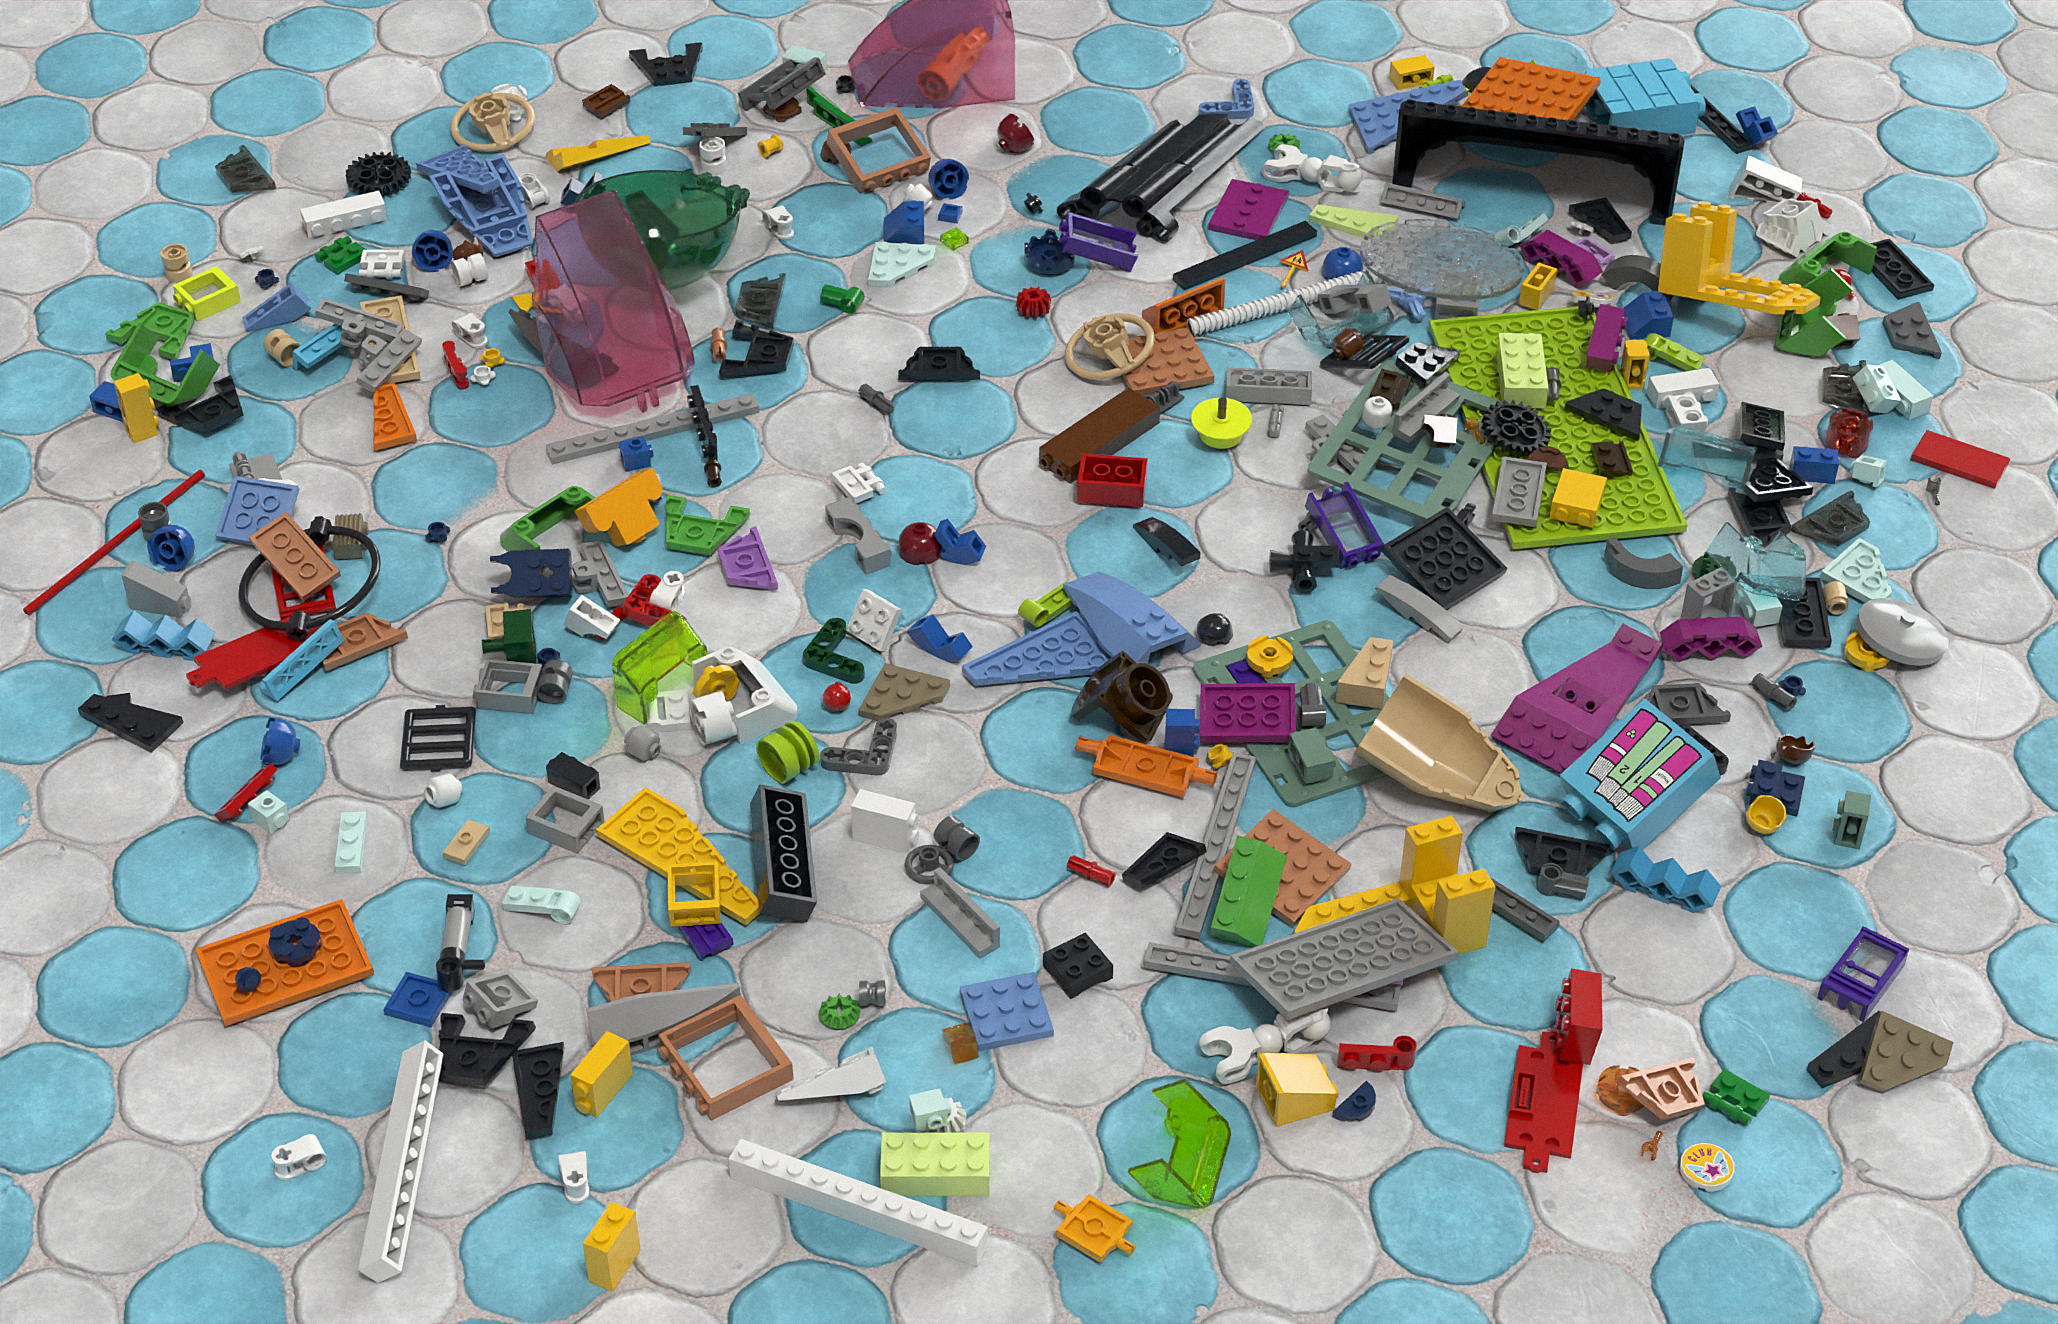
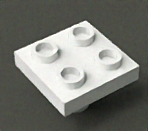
[846,589,902,651]

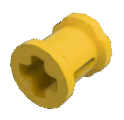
[757,134,783,158]

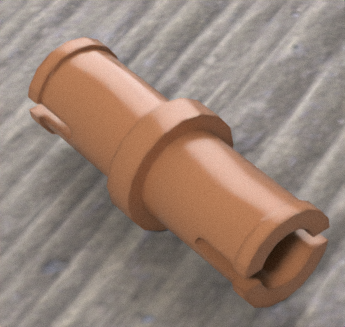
[710,327,727,362]

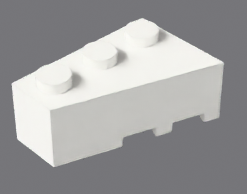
[1728,156,1802,205]

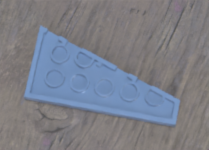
[416,144,500,194]

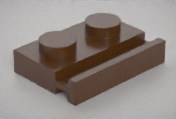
[582,84,630,118]

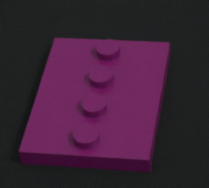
[1208,179,1289,240]
[1200,683,1296,742]

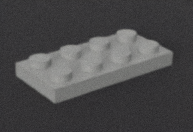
[1492,457,1547,527]

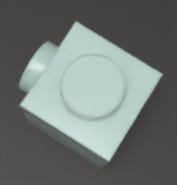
[248,790,290,834]
[909,1088,951,1133]

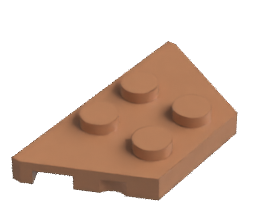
[323,612,408,671]
[592,962,691,1002]
[1616,1057,1705,1120]

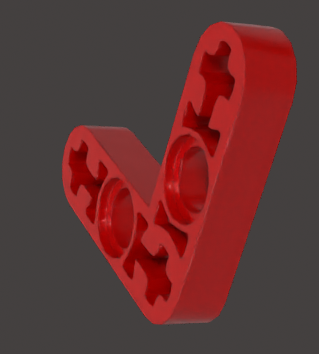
[622,574,687,635]

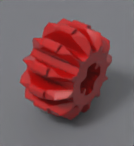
[1016,286,1051,319]

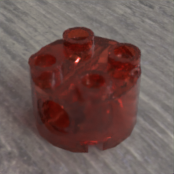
[1825,408,1873,459]

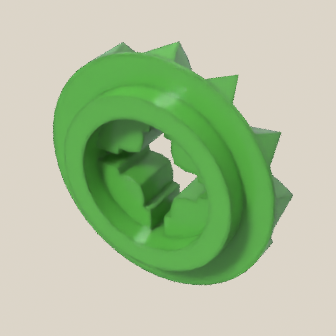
[1269,133,1300,155]
[819,993,860,1029]

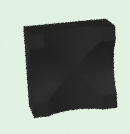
[1043,932,1114,999]

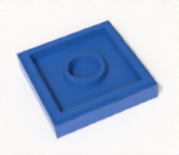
[383,972,452,1027]

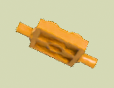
[1054,1194,1136,1263]

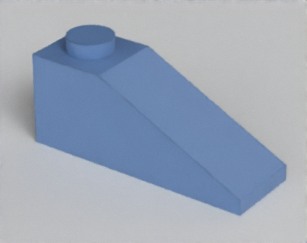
[242,282,311,332]

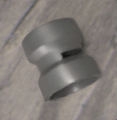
[859,980,886,1006]

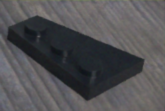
[1121,832,1207,889]

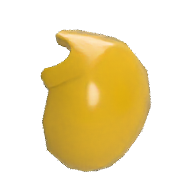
[1746,795,1786,834]

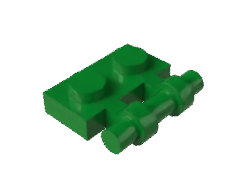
[314,236,367,275]
[1702,1069,1770,1125]

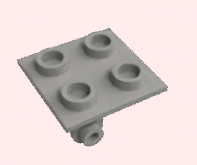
[229,451,282,480]

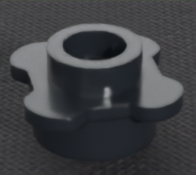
[836,75,855,92]
[1024,193,1043,214]
[1578,296,1594,321]

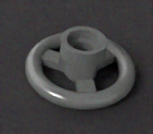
[905,845,954,883]

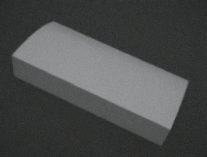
[1226,367,1312,405]

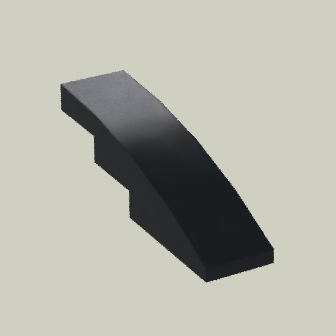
[1133,517,1201,567]

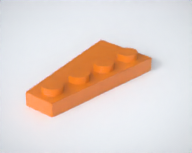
[373,382,417,451]

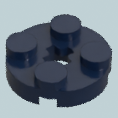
[268,917,322,965]

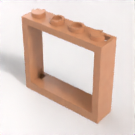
[827,107,931,194]
[657,995,794,1121]

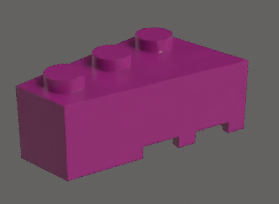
[1586,304,1628,372]

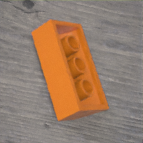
[1142,277,1226,334]

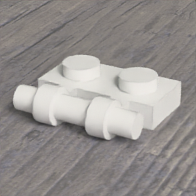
[359,250,405,280]
[832,463,887,504]

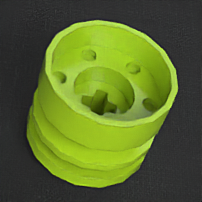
[756,720,819,784]

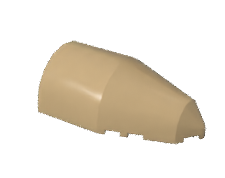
[1354,673,1524,812]

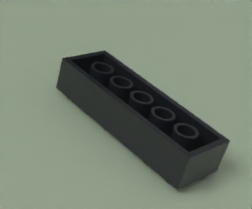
[750,784,817,922]

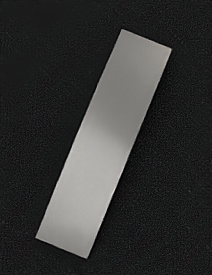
[1375,575,1465,643]

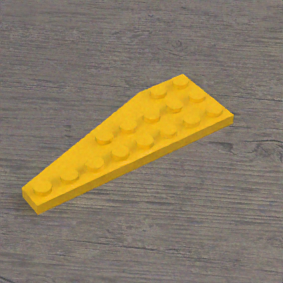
[596,787,759,926]

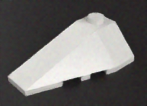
[776,1047,886,1101]

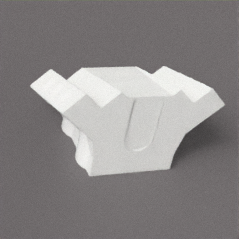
[1756,199,1831,258]

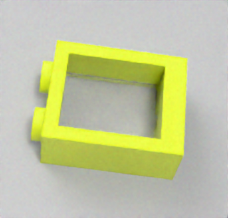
[173,266,241,322]

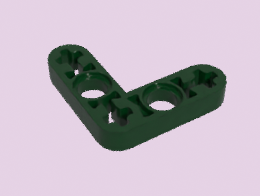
[803,618,865,684]

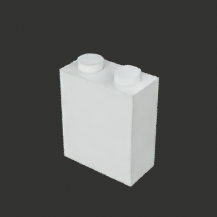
[851,789,919,854]

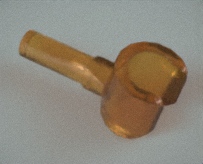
[1464,417,1485,444]
[1641,1131,1663,1161]

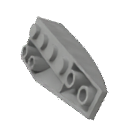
[586,983,741,1056]

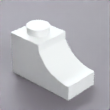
[564,595,620,639]

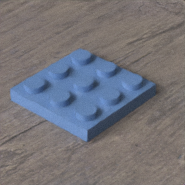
[215,475,300,545]
[960,972,1054,1051]

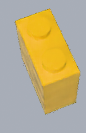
[1550,468,1607,528]
[570,1031,633,1118]
[583,1202,641,1292]

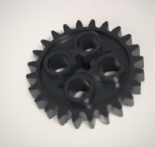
[346,151,411,197]
[1481,400,1552,458]

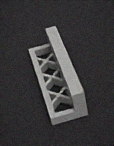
[1381,183,1466,220]
[1392,372,1460,443]
[920,867,1000,959]

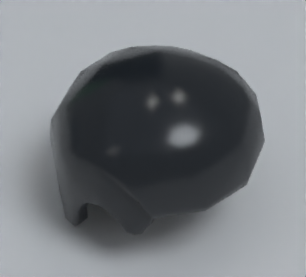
[1197,613,1233,646]

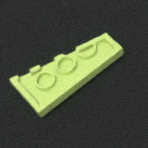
[1309,204,1399,244]

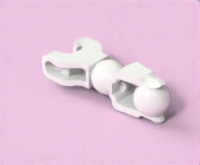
[1261,144,1362,193]
[1199,1007,1331,1084]

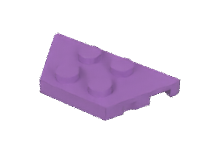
[718,526,778,590]

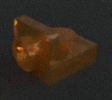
[942,1023,979,1064]

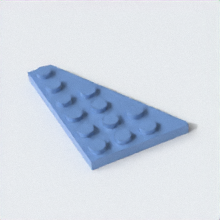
[1349,80,1466,154]
[962,611,1112,686]

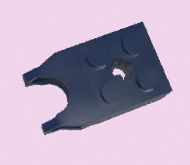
[490,548,573,598]

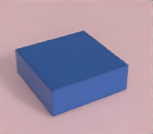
[938,203,963,224]

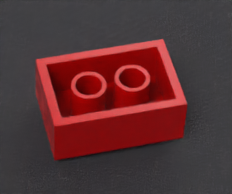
[1077,453,1148,507]
[1555,968,1603,1065]

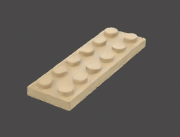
[360,296,421,385]

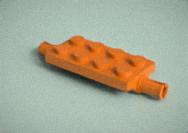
[1075,735,1217,798]

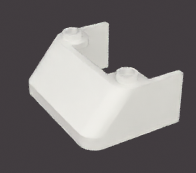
[692,647,798,745]

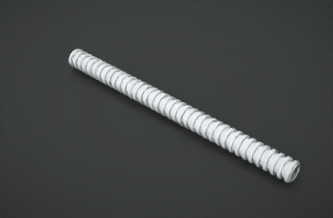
[1186,259,1410,337]

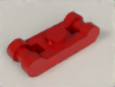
[442,341,469,390]

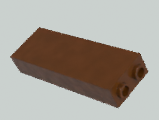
[1039,387,1160,484]

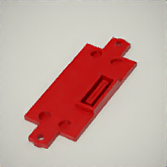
[186,616,323,690]
[1504,1031,1583,1173]

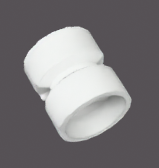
[699,137,727,174]
[451,253,488,287]

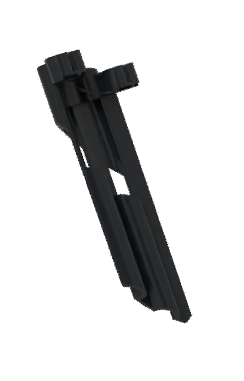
[1057,114,1264,242]

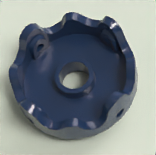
[1024,229,1075,275]

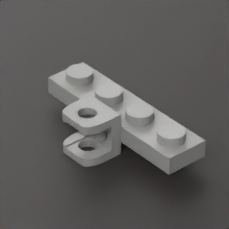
[315,298,403,348]
[356,329,422,393]
[1305,415,1375,472]
[572,540,629,608]

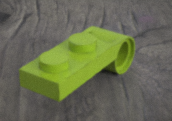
[1644,333,1705,371]
[1018,581,1073,627]

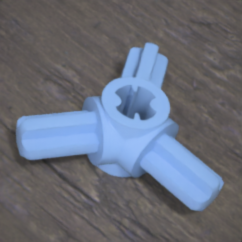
[1387,281,1437,321]

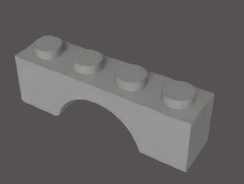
[1317,284,1392,314]
[825,497,892,575]

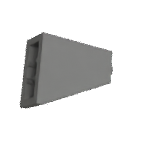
[121,560,191,618]

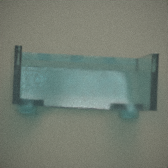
[1288,270,1394,349]
[1657,424,1758,490]
[1706,522,1806,601]

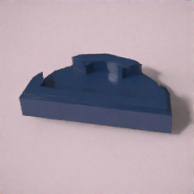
[1332,1080,1376,1121]

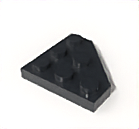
[1744,458,1814,503]

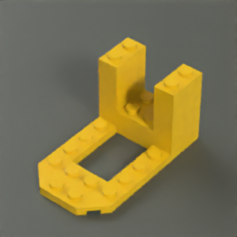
[1658,201,1820,314]
[1294,815,1496,955]

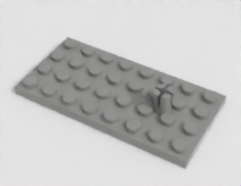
[1230,898,1459,1020]

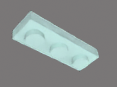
[335,812,367,874]

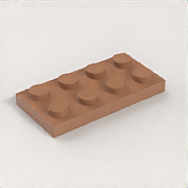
[249,512,341,602]

